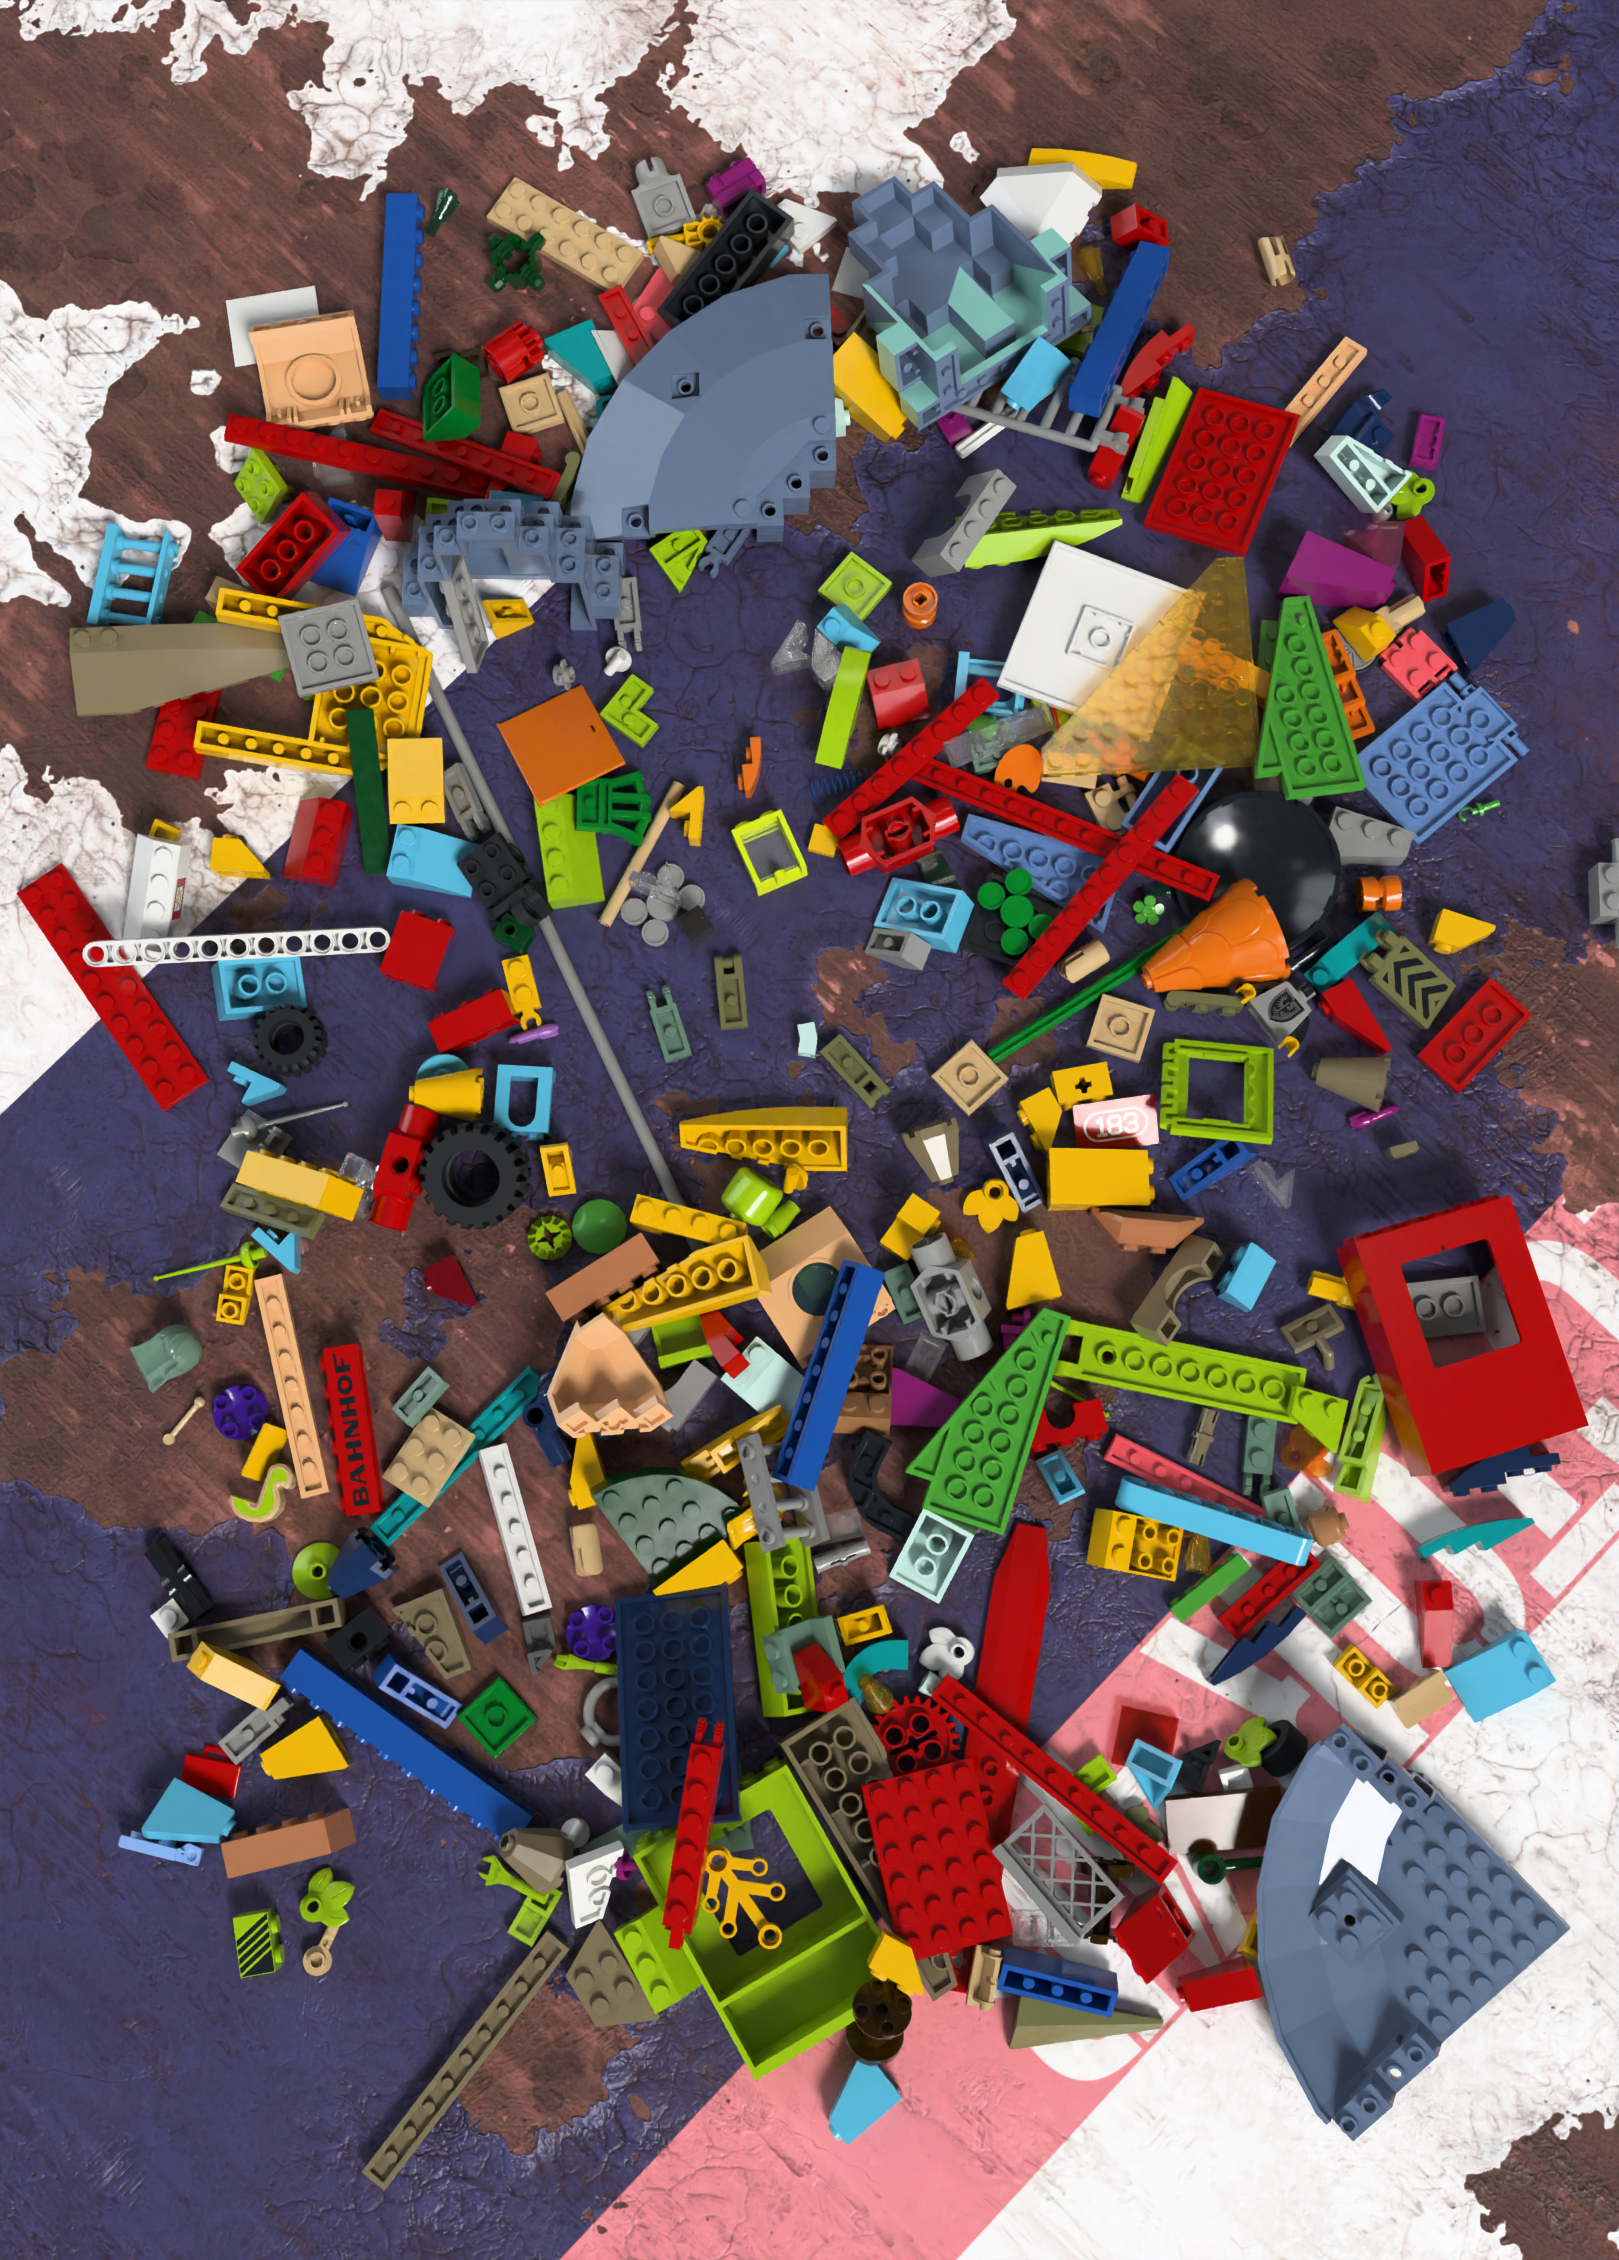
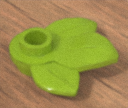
[1388,470,1435,521]
[1223,1717,1278,1767]
[300,1867,355,1927]

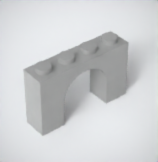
[911,469,1017,577]
[626,1327,718,1432]

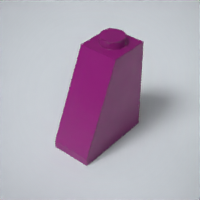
[890,1368,959,1428]

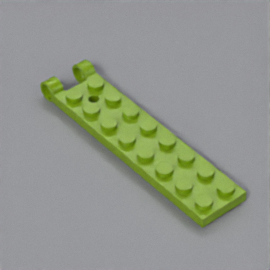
[1053,1319,1307,1425]

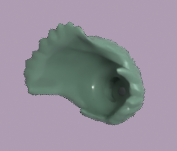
[130,1324,202,1393]

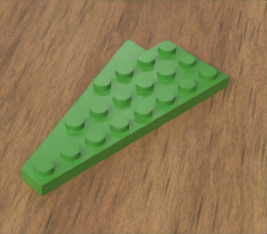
[1254,595,1367,800]
[904,1308,1071,1535]

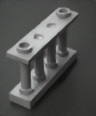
[736,1433,830,1553]

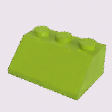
[614,1904,702,2014]

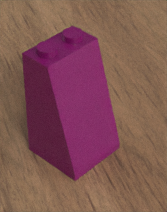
[1276,530,1397,613]

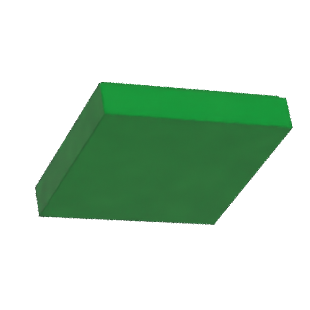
[457,1676,538,1759]

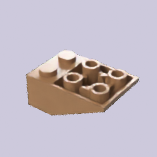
[833,1344,894,1436]

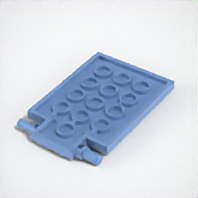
[1358,672,1530,847]

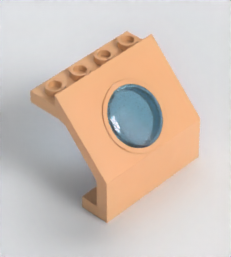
[757,1206,896,1369]

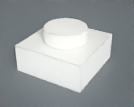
[150,1598,192,1639]
[1218,1764,1254,1790]

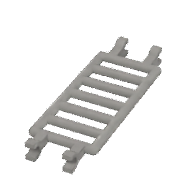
[952,371,1145,455]

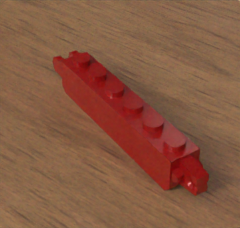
[662,1717,725,1950]

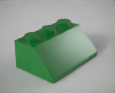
[423,353,481,442]

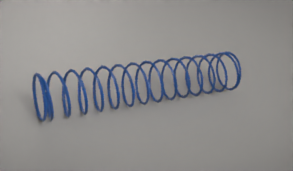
[810,765,880,798]

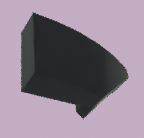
[1174,1739,1221,1793]

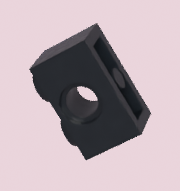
[323,1606,394,1671]

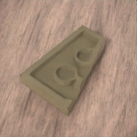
[391,1587,475,1679]

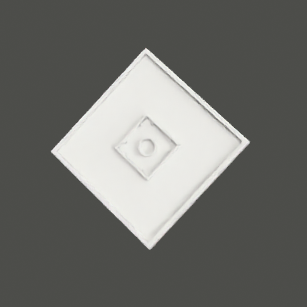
[997,540,1205,743]

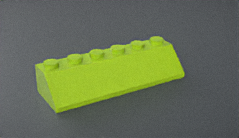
[744,1537,818,1717]

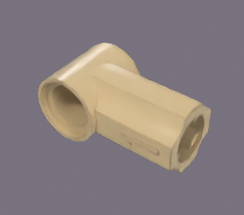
[1375,593,1426,634]

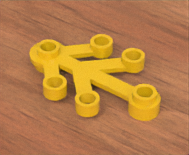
[702,1845,785,1949]

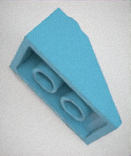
[386,824,480,898]
[874,877,975,953]
[211,956,307,1021]
[1443,1628,1556,1723]

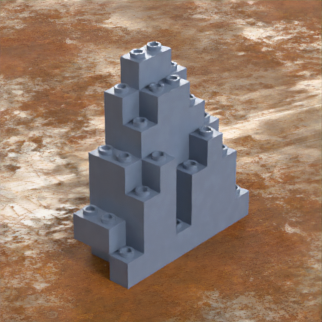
[402,499,626,631]

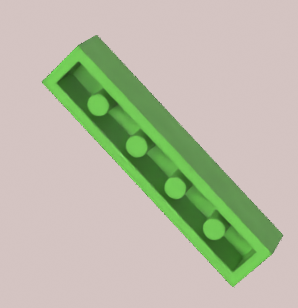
[1168,1553,1251,1623]

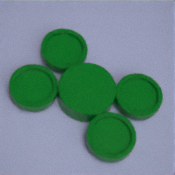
[978,868,1054,955]

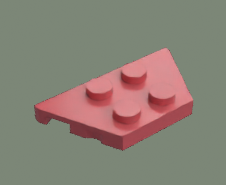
[633,267,675,346]

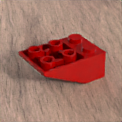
[1114,1883,1196,1985]

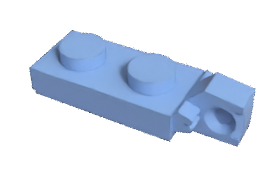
[118,1830,204,1866]

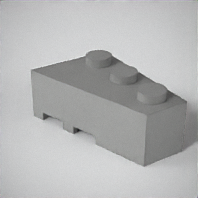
[1327,806,1415,866]

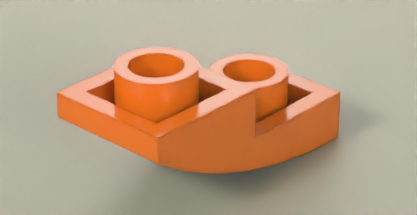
[738,737,762,799]

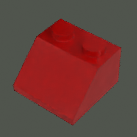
[865,658,930,732]

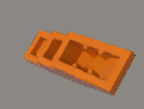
[1321,629,1375,740]

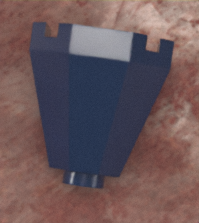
[326,1527,400,1599]

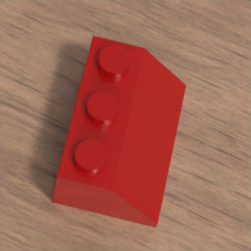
[282,797,353,888]

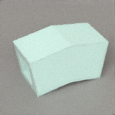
[797,1022,818,1058]

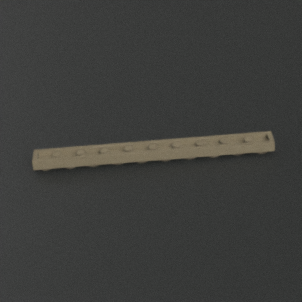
[362,1928,571,2191]

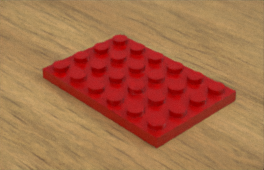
[1144,387,1300,557]
[860,1757,1014,1961]

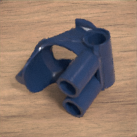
[522,1366,616,1469]

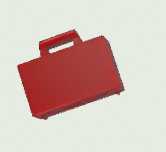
[181,1743,243,1799]

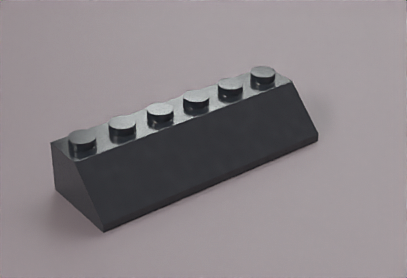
[657,189,795,329]

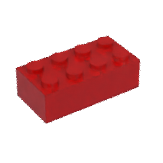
[235,492,352,600]

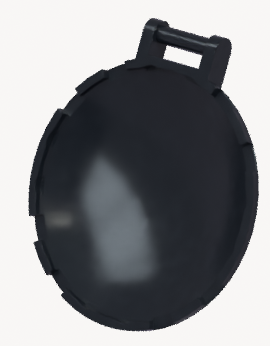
[1176,790,1341,974]

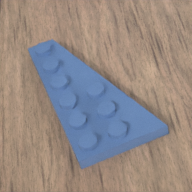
[960,814,1115,933]

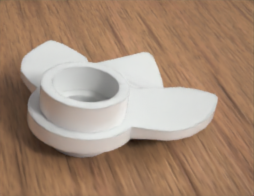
[919,1627,975,1681]

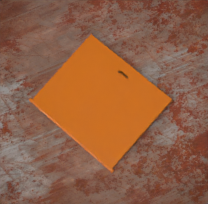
[496,685,626,808]

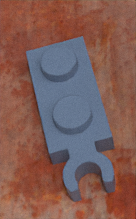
[698,529,753,578]

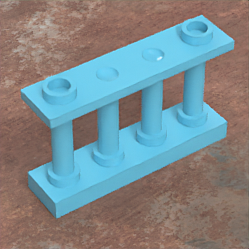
[86,523,179,627]

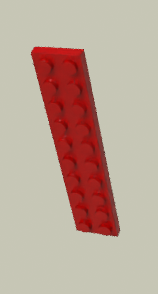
[16,863,210,1111]

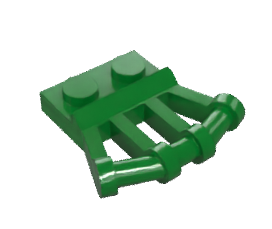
[576,771,652,846]

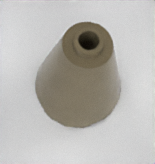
[1311,1057,1391,1112]

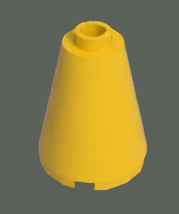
[409,1068,484,1122]

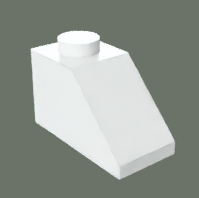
[585,1749,622,1807]

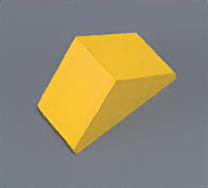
[481,599,534,640]

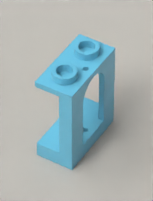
[954,651,1025,718]
[493,1064,556,1141]

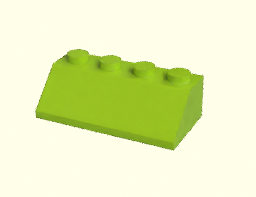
[534,794,605,909]

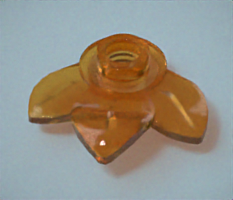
[1281,1424,1332,1478]

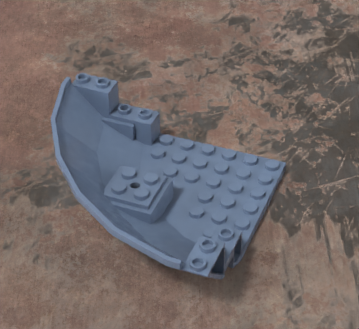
[1257,1723,1570,2141]

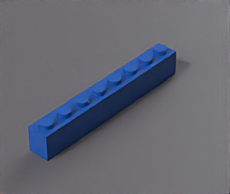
[377,193,426,400]
[1066,241,1170,418]
[772,1259,885,1491]

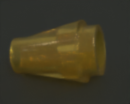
[1183,1532,1211,1573]
[857,1674,893,1714]

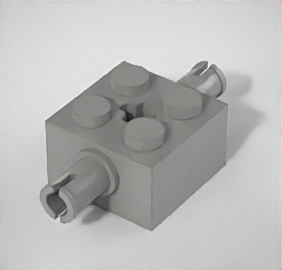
[1588,838,1619,948]

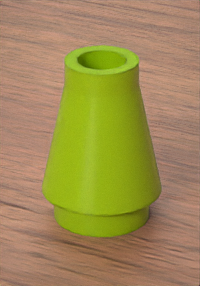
[761,1200,800,1240]

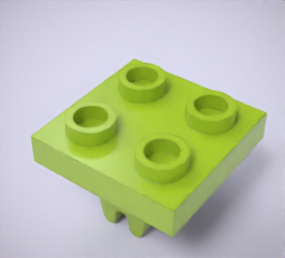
[234,448,294,524]

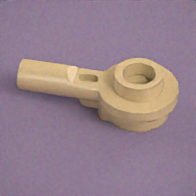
[303,1926,340,1976]

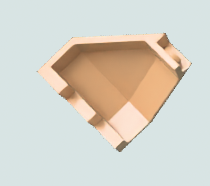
[546,1312,673,1438]

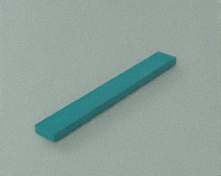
[369,1365,540,1547]

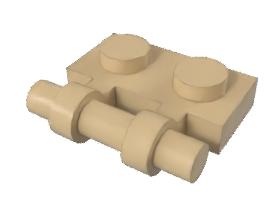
[1084,775,1137,836]

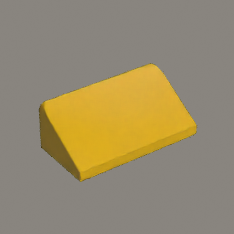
[241,1423,288,1482]

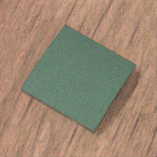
[1290,1556,1373,1640]

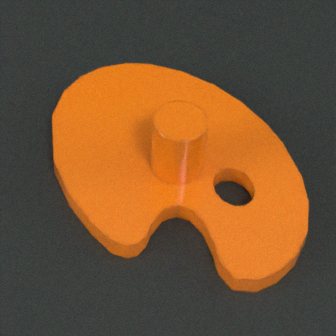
[994,744,1043,793]

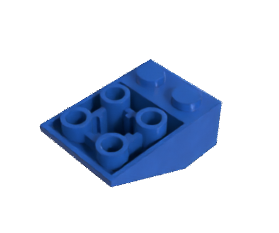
[309,497,382,597]

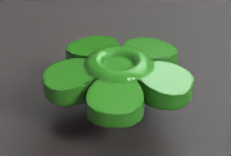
[1133,895,1164,925]

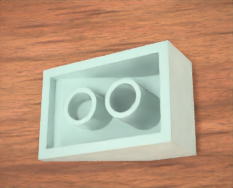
[720,1336,804,1419]
[889,1509,979,1604]

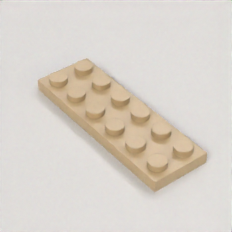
[486,177,644,292]

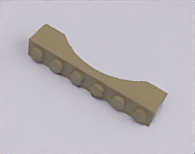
[168,1597,349,1663]

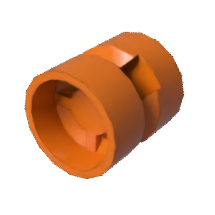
[902,582,938,629]
[1355,875,1402,913]

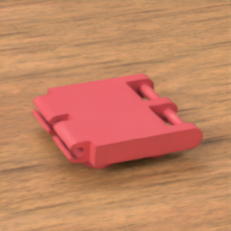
[1379,627,1458,704]

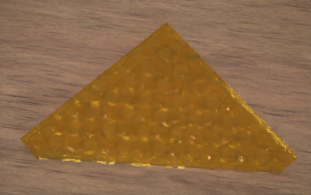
[1041,556,1260,778]

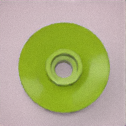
[292,1543,341,1600]

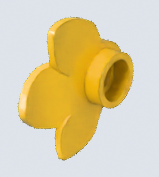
[963,1178,1019,1233]

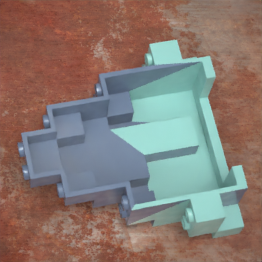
[848,176,1092,431]

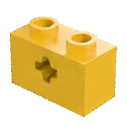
[1050,1062,1113,1111]

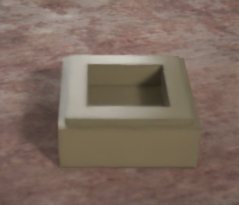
[1383,1140,1419,1161]

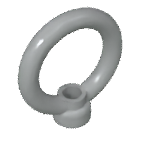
[580,1676,620,1748]

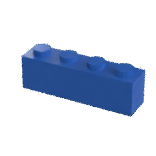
[996,1944,1119,2018]

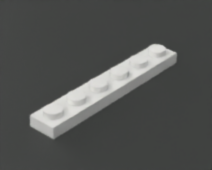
[477,1443,552,1616]

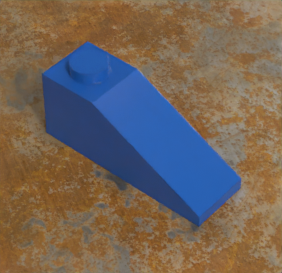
[1168,1140,1259,1201]
[371,1652,463,1729]

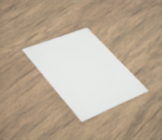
[226,286,319,367]

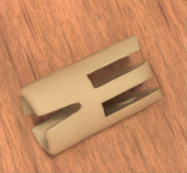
[1257,236,1296,286]
[1056,938,1110,983]
[569,1523,603,1577]

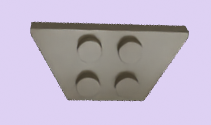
[565,1919,661,2027]

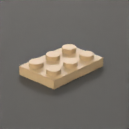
[382,1407,476,1508]

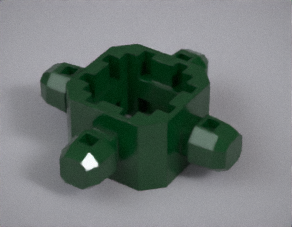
[487,231,546,293]

